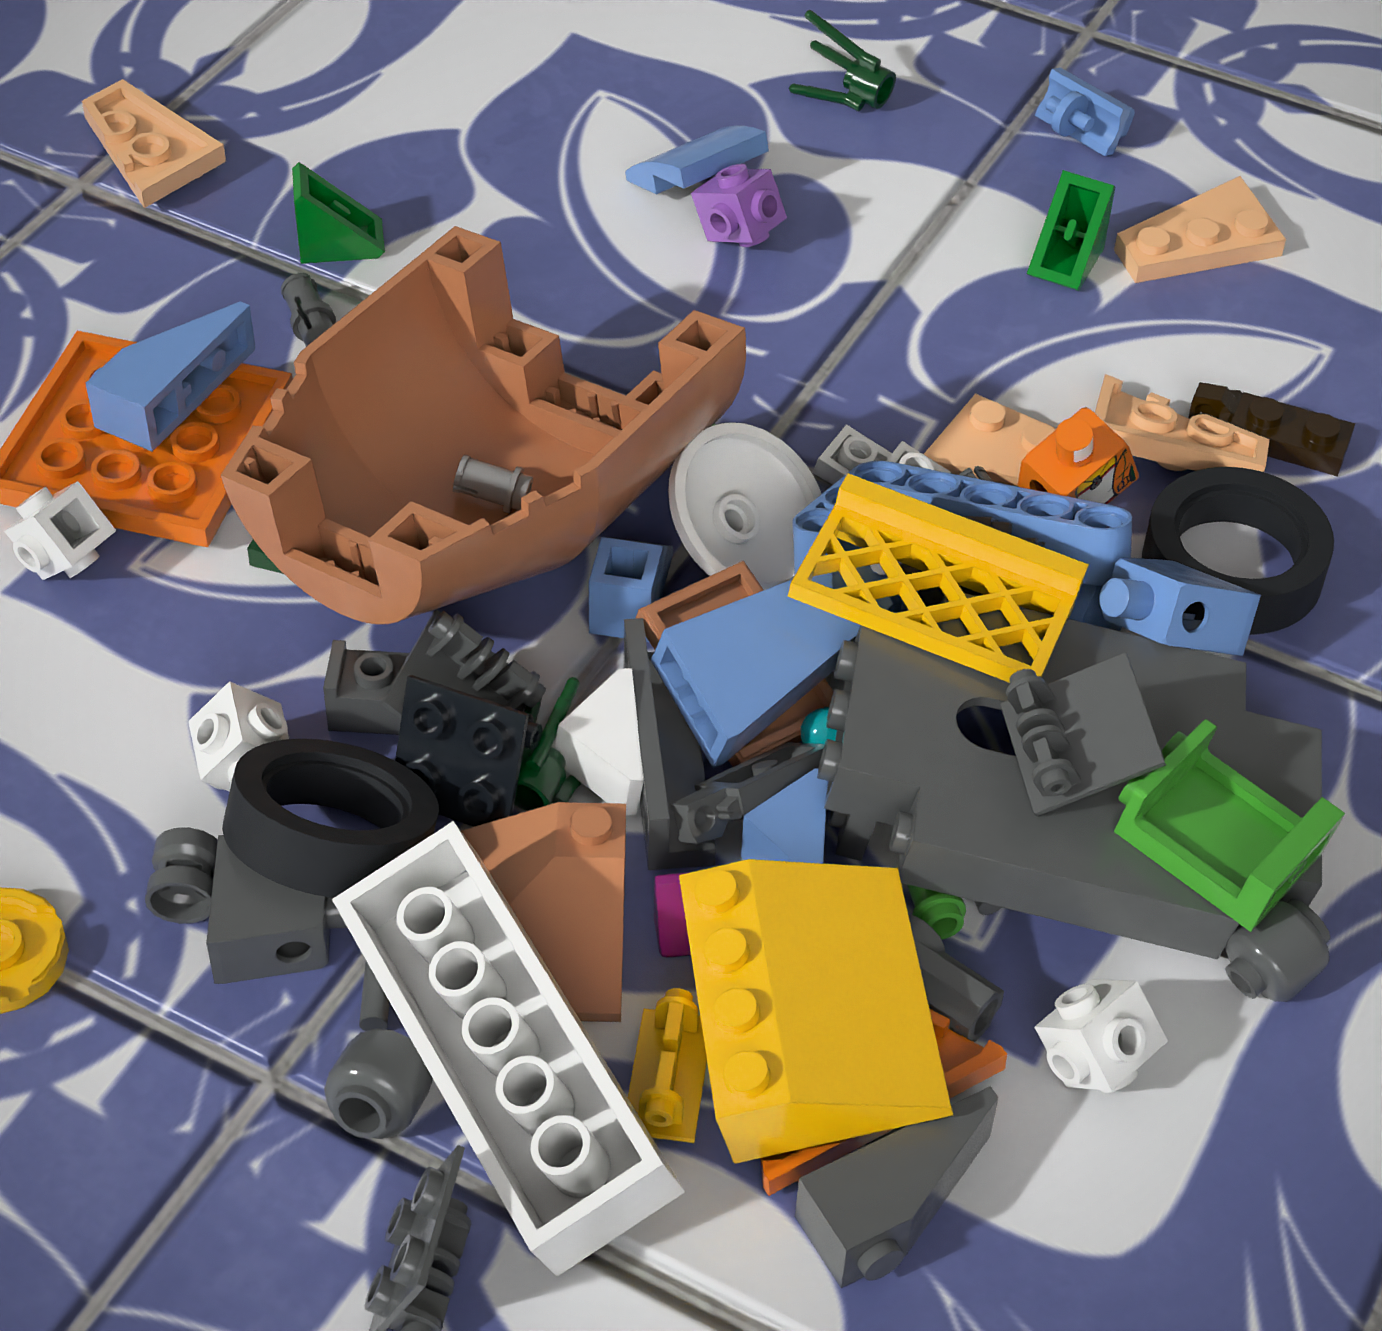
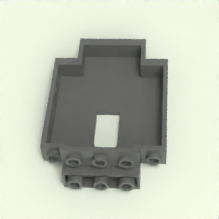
[817,593,1322,960]

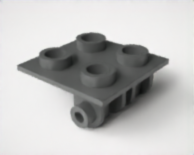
[381,609,546,719]
[1000,652,1166,817]
[364,1145,471,1331]

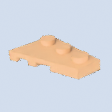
[82,79,226,208]
[1114,176,1286,283]
[1095,374,1270,472]
[924,393,1057,486]

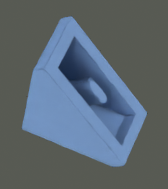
[741,768,828,864]

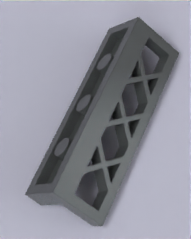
[623,618,716,870]

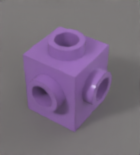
[691,164,787,247]

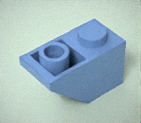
[589,537,673,642]

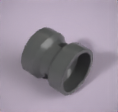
[145,827,218,924]

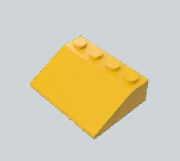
[679,859,953,1164]

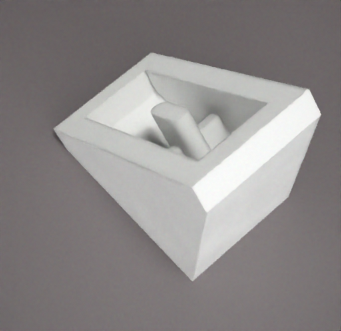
[555,668,643,815]

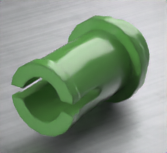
[907,884,966,940]

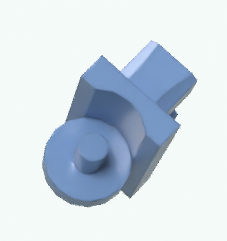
[1035,68,1135,156]

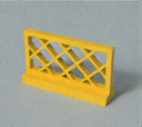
[787,473,1089,683]

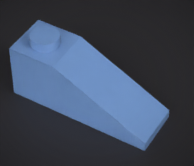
[86,301,256,451]

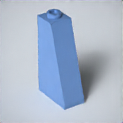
[651,565,893,768]

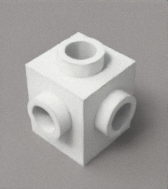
[4,481,116,580]
[188,682,289,792]
[1035,979,1168,1093]

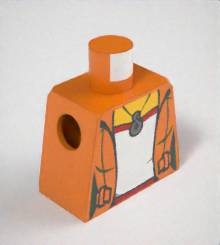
[1017,407,1139,504]

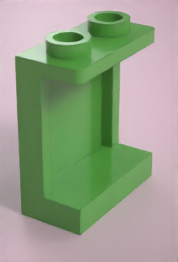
[1114,719,1345,932]

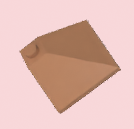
[461,802,626,1022]

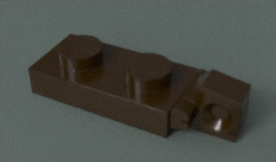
[1188,382,1355,477]

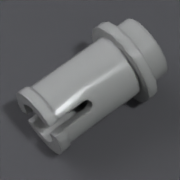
[453,454,533,514]

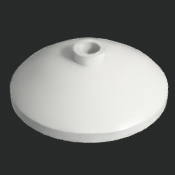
[668,422,822,590]

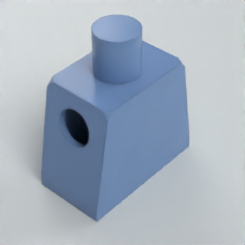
[1099,557,1261,656]

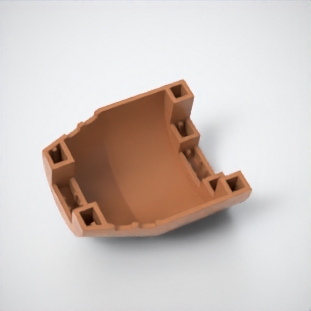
[221,226,746,624]

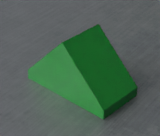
[292,162,385,264]
[1027,170,1116,291]

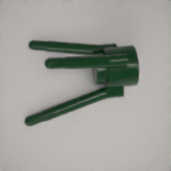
[789,10,896,112]
[515,677,582,811]

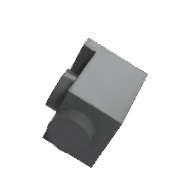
[323,640,410,735]

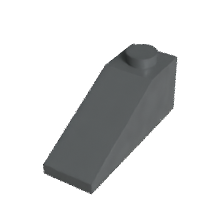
[795,1086,999,1288]

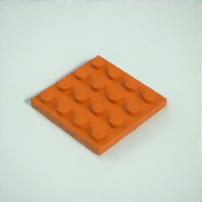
[0,330,293,548]

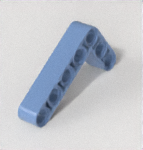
[793,461,1132,586]

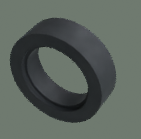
[1142,467,1334,635]
[222,739,439,898]

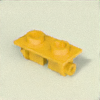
[627,988,707,1143]

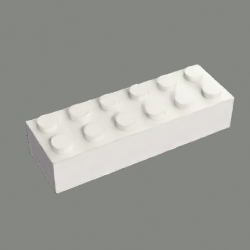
[332,821,685,1277]

